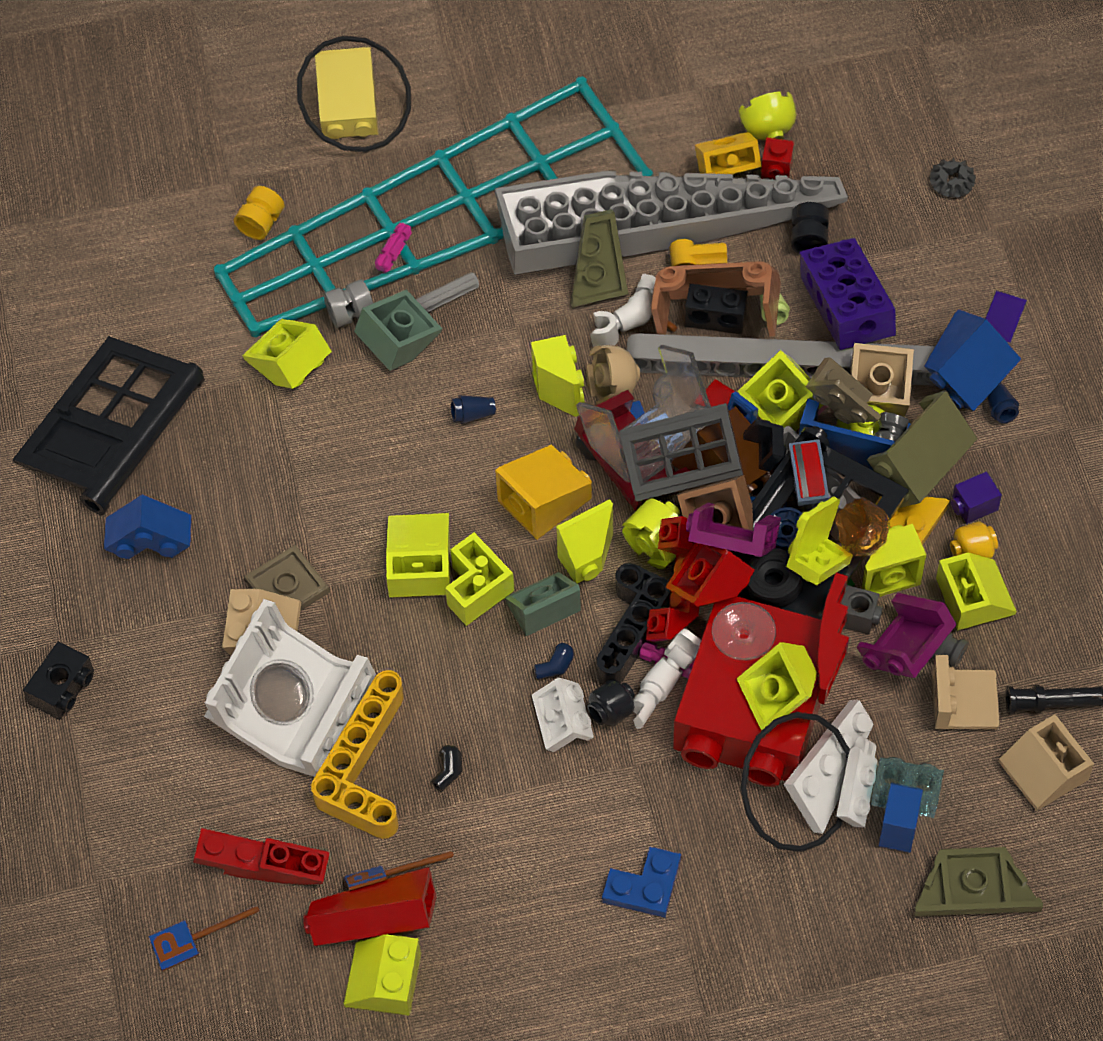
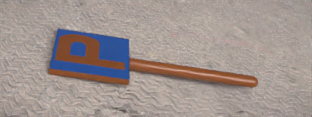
[344,851,454,891]
[149,906,259,971]

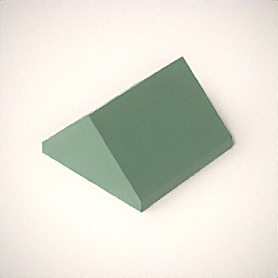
[505,572,581,636]

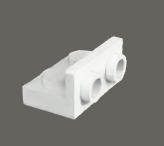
[532,677,594,752]

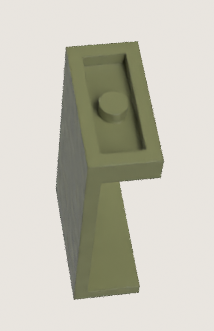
[867,391,978,508]

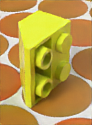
[531,335,585,417]
[936,552,1017,630]

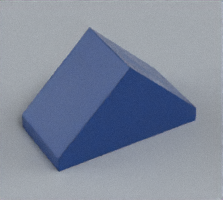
[879,783,923,853]

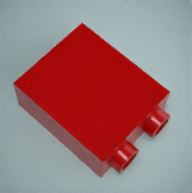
[673,597,822,787]

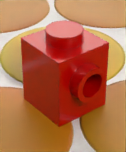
[761,137,794,179]

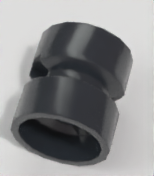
[791,202,829,254]

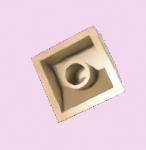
[849,343,914,417]
[222,589,301,656]

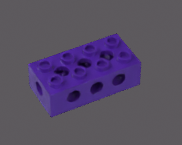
[800,238,896,350]

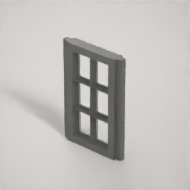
[619,403,743,502]

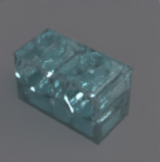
[871,757,944,818]

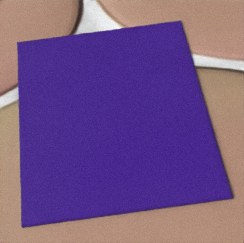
[985,291,1027,343]

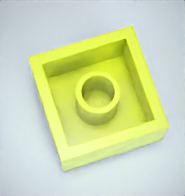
[738,350,823,432]

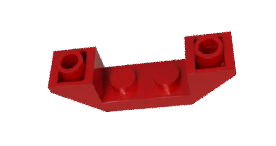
[646,516,699,642]

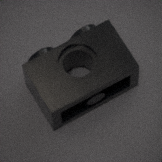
[23,641,94,720]

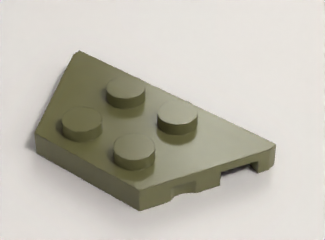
[914,847,1043,917]

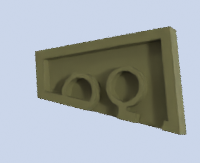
[570,209,628,307]

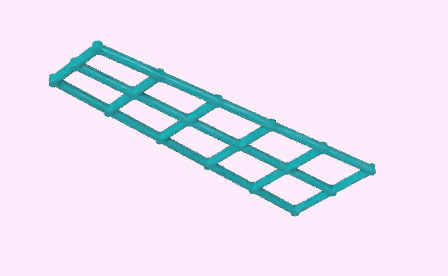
[214,76,653,338]

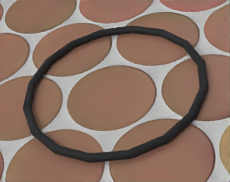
[297,36,411,152]
[740,712,850,852]

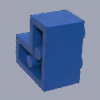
[104,494,192,559]

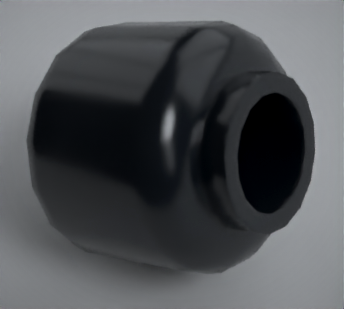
[587,679,635,726]

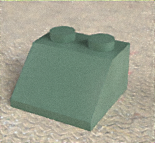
[354,289,443,371]

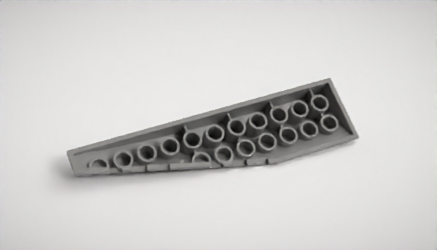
[495,171,848,274]

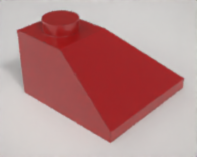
[665,543,755,607]

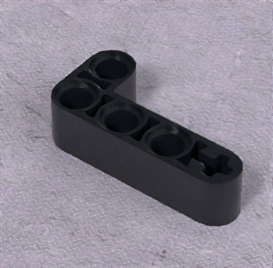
[596,563,670,684]

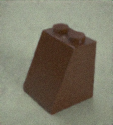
[671,406,780,495]

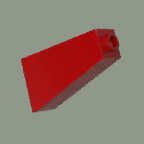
[303,867,437,946]

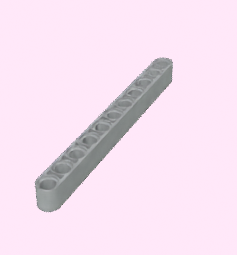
[627,334,935,386]

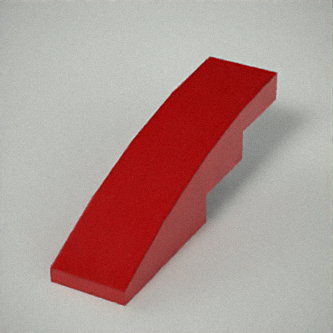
[816,572,849,705]

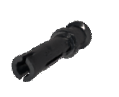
[1005,685,1103,714]

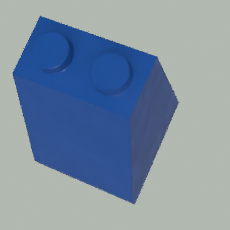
[924,309,1021,411]

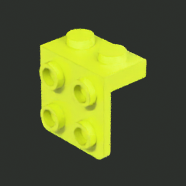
[786,496,853,585]

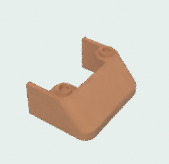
[651,261,781,337]

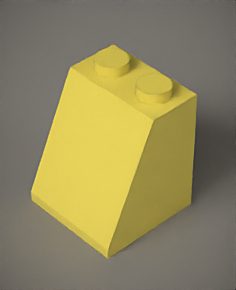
[315,47,378,139]

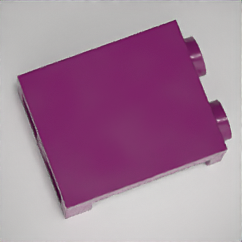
[686,502,781,557]
[856,593,957,678]

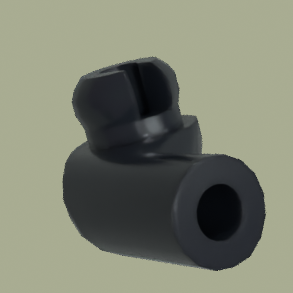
[431,745,462,792]

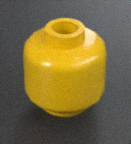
[950,521,998,559]

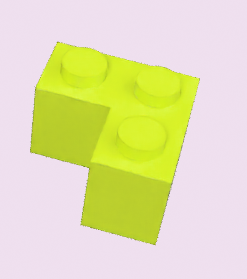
[445,532,514,626]

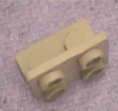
[932,655,999,729]

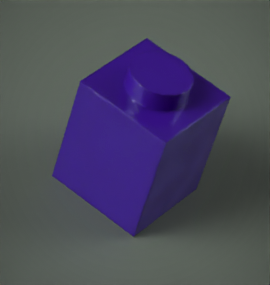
[951,471,1002,524]

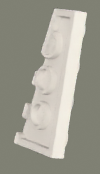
[784,700,874,833]

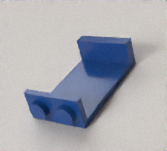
[799,399,911,471]

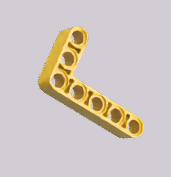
[311,670,404,839]

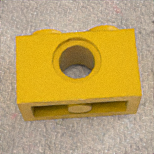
[695,132,762,174]

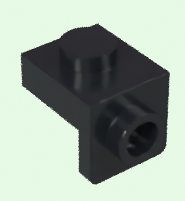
[743,419,786,472]

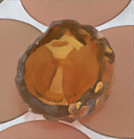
[834,497,890,556]

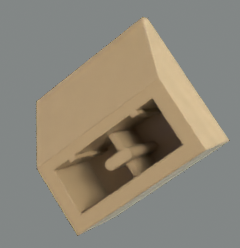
[998,714,1094,811]

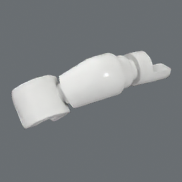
[591,274,655,347]
[633,628,701,729]

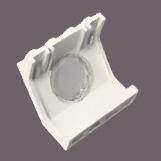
[204,599,376,777]

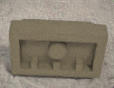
[806,357,881,424]

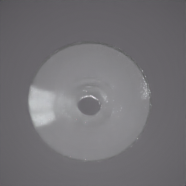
[712,602,776,660]

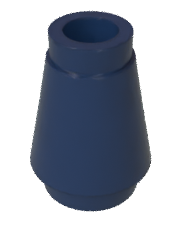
[987,382,1019,423]
[451,395,496,424]

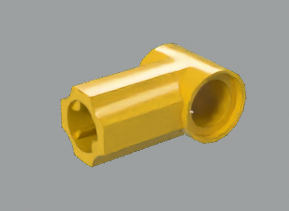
[669,239,728,266]

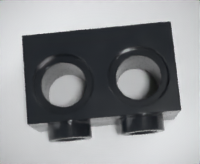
[685,283,748,335]

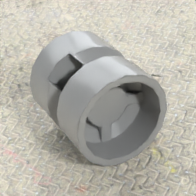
[323,279,373,328]

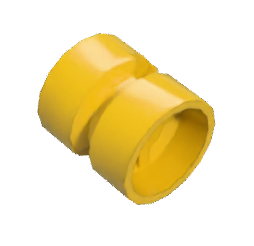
[233,186,285,240]

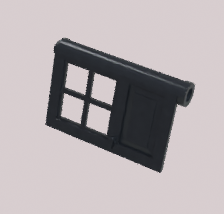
[13,336,205,515]
[728,426,909,620]

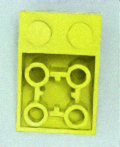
[386,513,450,598]

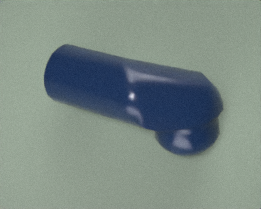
[534,643,574,680]

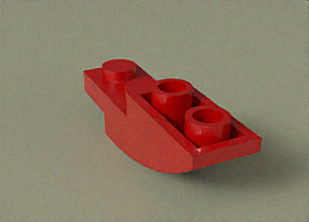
[193,828,330,885]

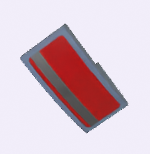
[789,439,829,506]

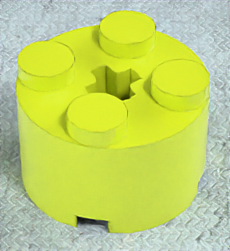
[622,498,680,569]

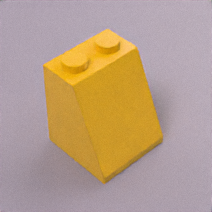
[495,444,592,540]

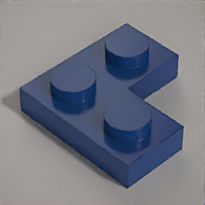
[602,847,681,918]

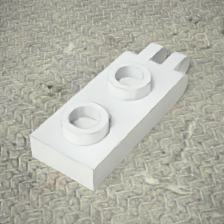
[836,736,877,827]

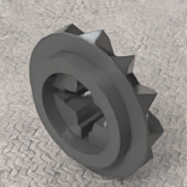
[930,157,976,198]

